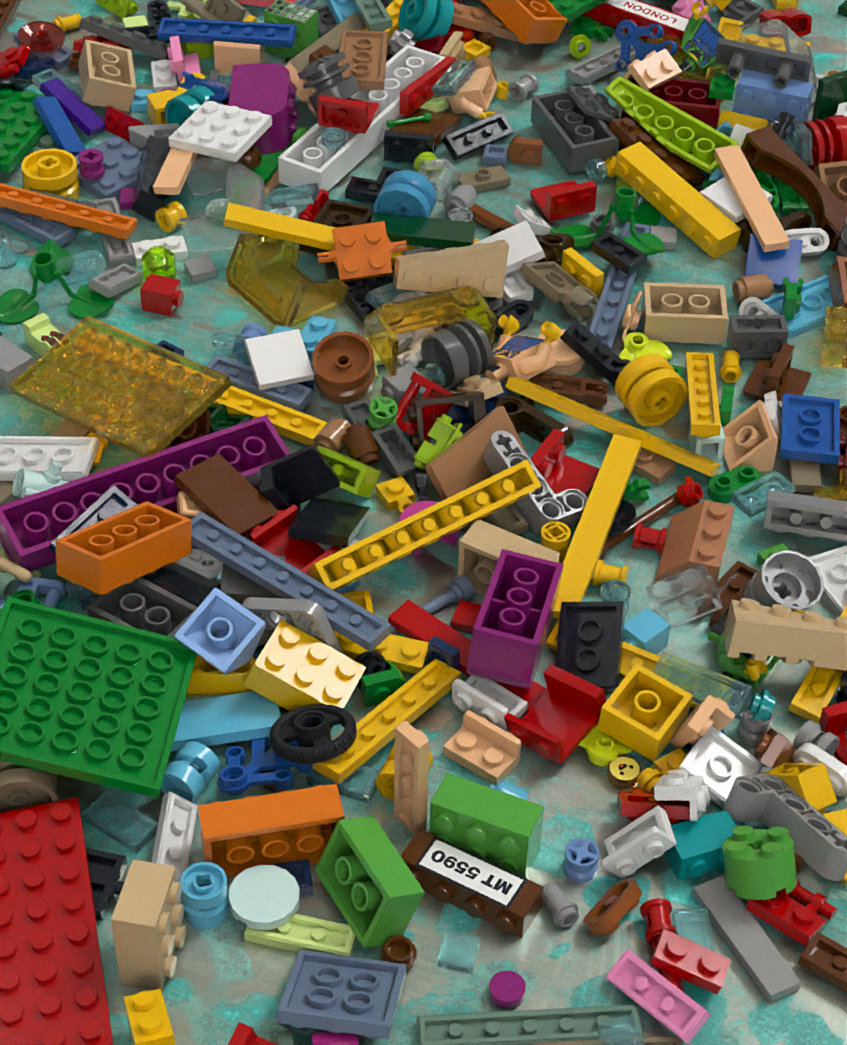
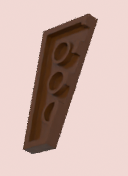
[607,118,706,186]

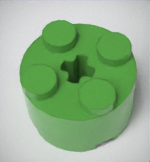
[722,826,797,900]

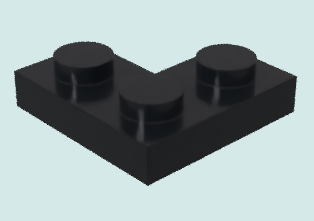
[345,167,401,203]

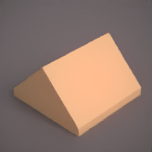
[214,41,268,76]
[723,400,778,472]

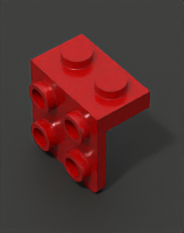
[530,181,597,222]

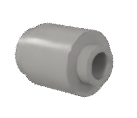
[444,184,477,218]

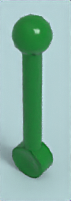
[386,112,432,128]

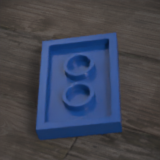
[780,393,840,464]

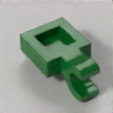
[782,277,803,321]

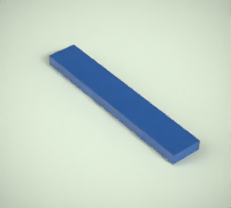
[157,17,297,48]

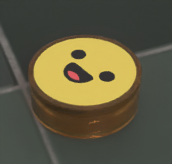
[607,755,641,789]

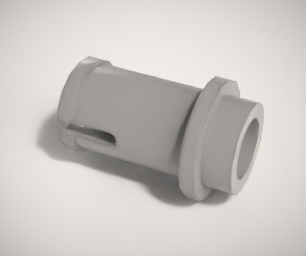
[543,882,579,928]

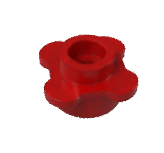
[677,476,703,507]

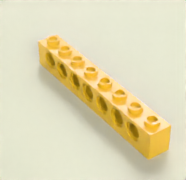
[307,460,541,591]

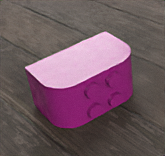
[228,63,299,154]
[466,549,564,690]

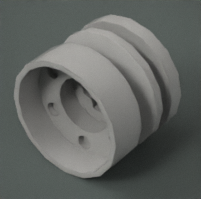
[743,550,824,611]

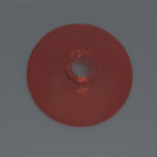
[18,21,65,53]

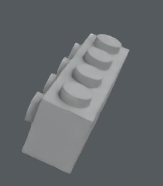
[763,490,847,542]

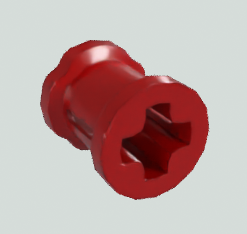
[632,522,667,554]

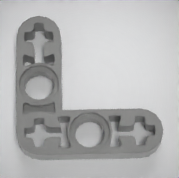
[241,597,344,654]

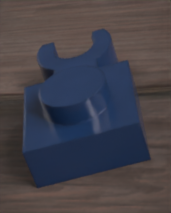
[14,57,56,79]

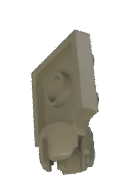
[519,261,599,321]

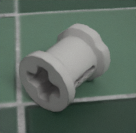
[508,73,539,102]

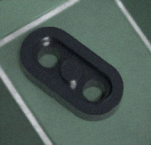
[491,300,534,337]

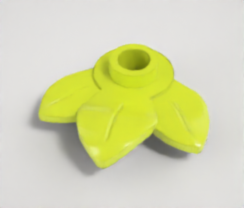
[619,332,672,361]
[579,722,633,766]

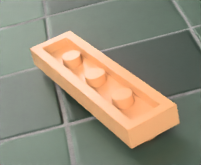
[394,720,430,835]

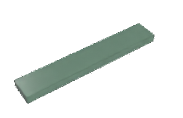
[417,1004,643,1045]

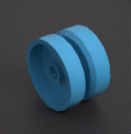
[373,170,436,218]

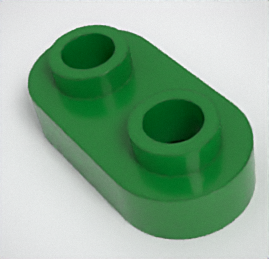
[707,466,762,504]

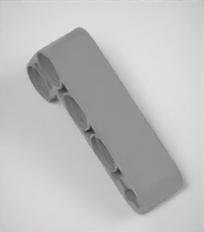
[483,430,588,535]
[723,774,847,881]

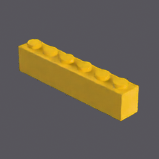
[614,142,741,259]

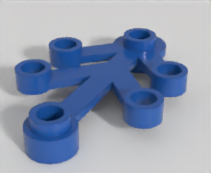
[616,20,679,78]
[217,727,315,796]

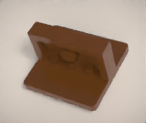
[743,343,811,401]

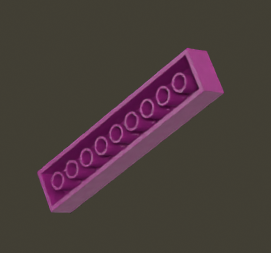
[0,415,291,572]

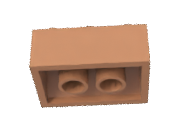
[655,500,735,591]

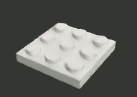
[168,101,272,162]

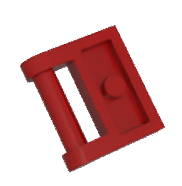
[396,372,454,443]

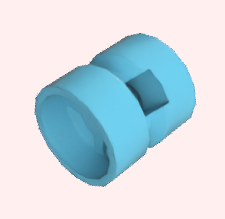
[161,741,220,803]
[180,862,229,929]

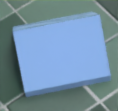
[174,587,266,674]

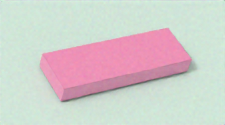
[605,949,711,1044]

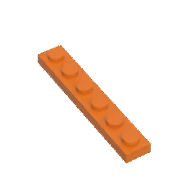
[0,183,137,239]

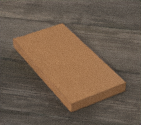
[338,30,388,90]
[425,406,528,501]

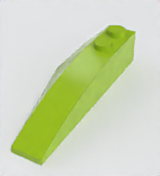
[605,76,739,174]

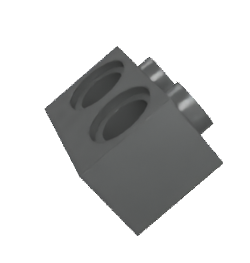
[726,315,789,359]

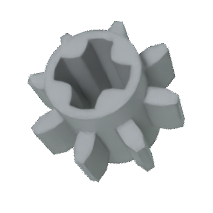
[388,28,416,55]

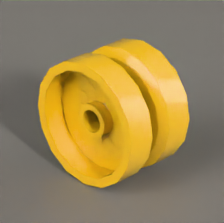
[21,148,80,199]
[615,353,688,427]

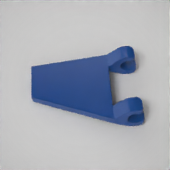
[178,71,231,102]

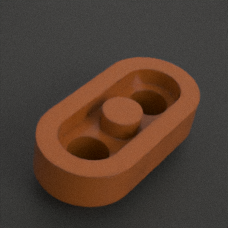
[584,878,642,936]

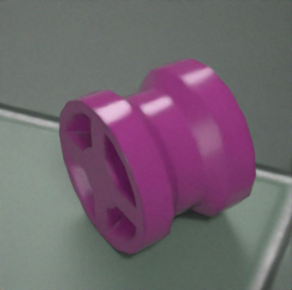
[78,149,105,180]

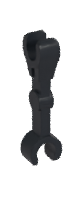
[415,469,428,502]

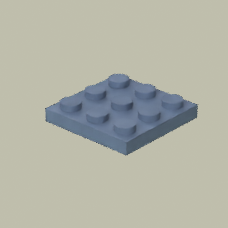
[74,135,142,199]
[277,949,407,1039]

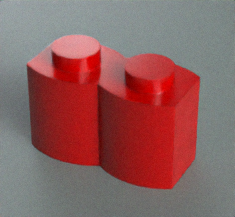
[759,8,812,37]

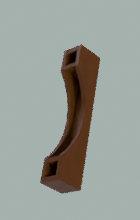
[741,126,847,251]

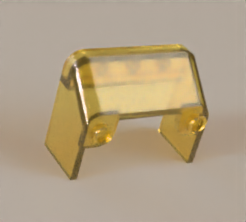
[363,285,497,376]

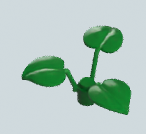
[551,187,665,255]
[0,239,115,324]

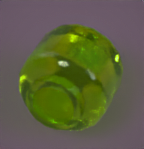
[141,246,177,280]

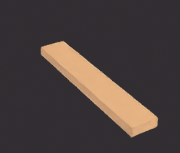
[714,145,790,252]

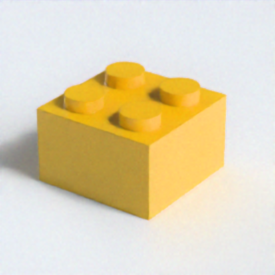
[597,663,693,762]

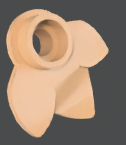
[621,291,643,343]

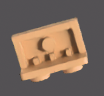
[623,49,682,91]

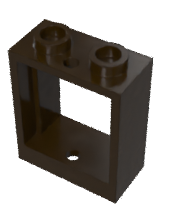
[407,391,486,453]

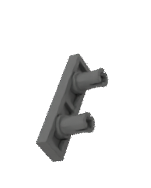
[715,38,814,89]

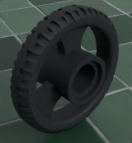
[269,704,357,764]

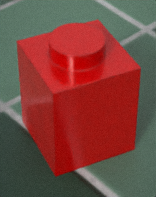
[140,274,184,317]

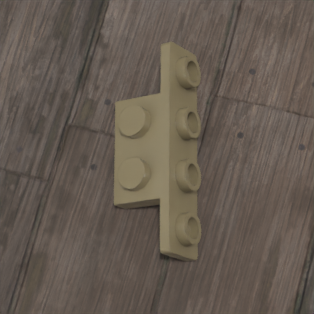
[179,0,247,22]

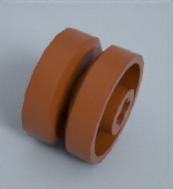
[312,331,376,404]

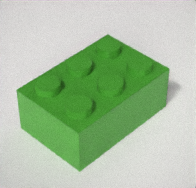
[429,773,544,878]
[315,816,425,949]

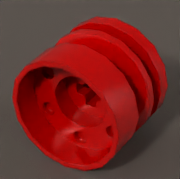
[795,115,847,170]

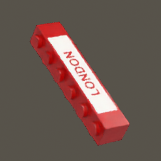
[582,0,717,53]

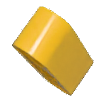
[186,655,256,695]

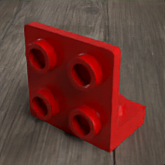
[318,95,379,134]
[530,429,600,497]

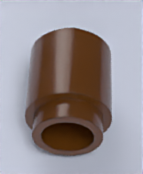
[342,423,380,466]

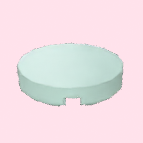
[228,865,300,930]

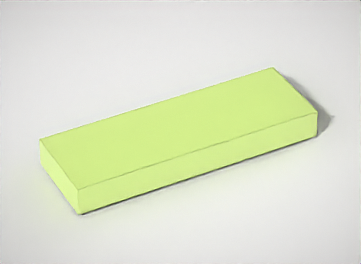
[244,913,357,956]

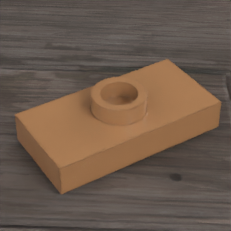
[633,447,676,486]

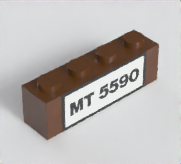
[401,829,544,938]

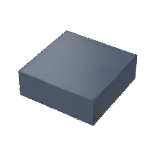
[482,144,509,168]

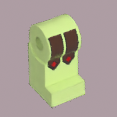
[23,313,73,363]

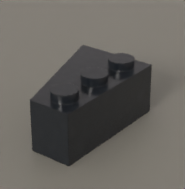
[131,135,173,222]

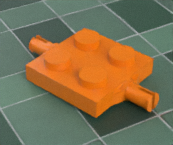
[317,221,408,282]

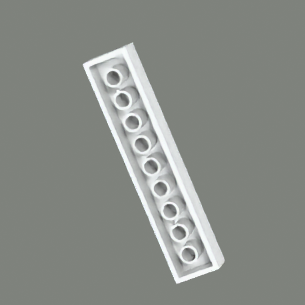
[278,45,446,196]

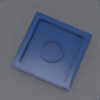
[744,233,803,289]

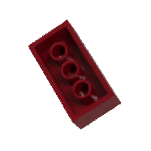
[621,77,721,129]

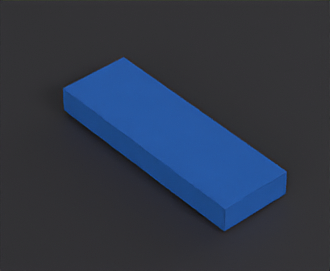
[32,96,86,156]

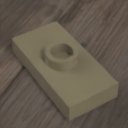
[455,165,511,193]

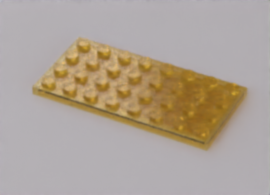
[8,315,233,458]

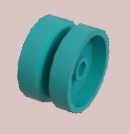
[398,0,454,41]
[165,85,221,128]

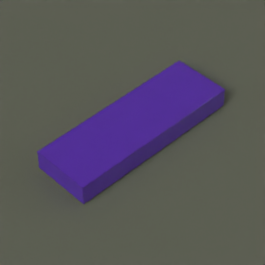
[39,78,107,137]

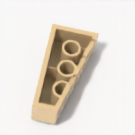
[393,239,509,298]
[723,598,847,670]

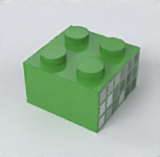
[264,0,319,58]

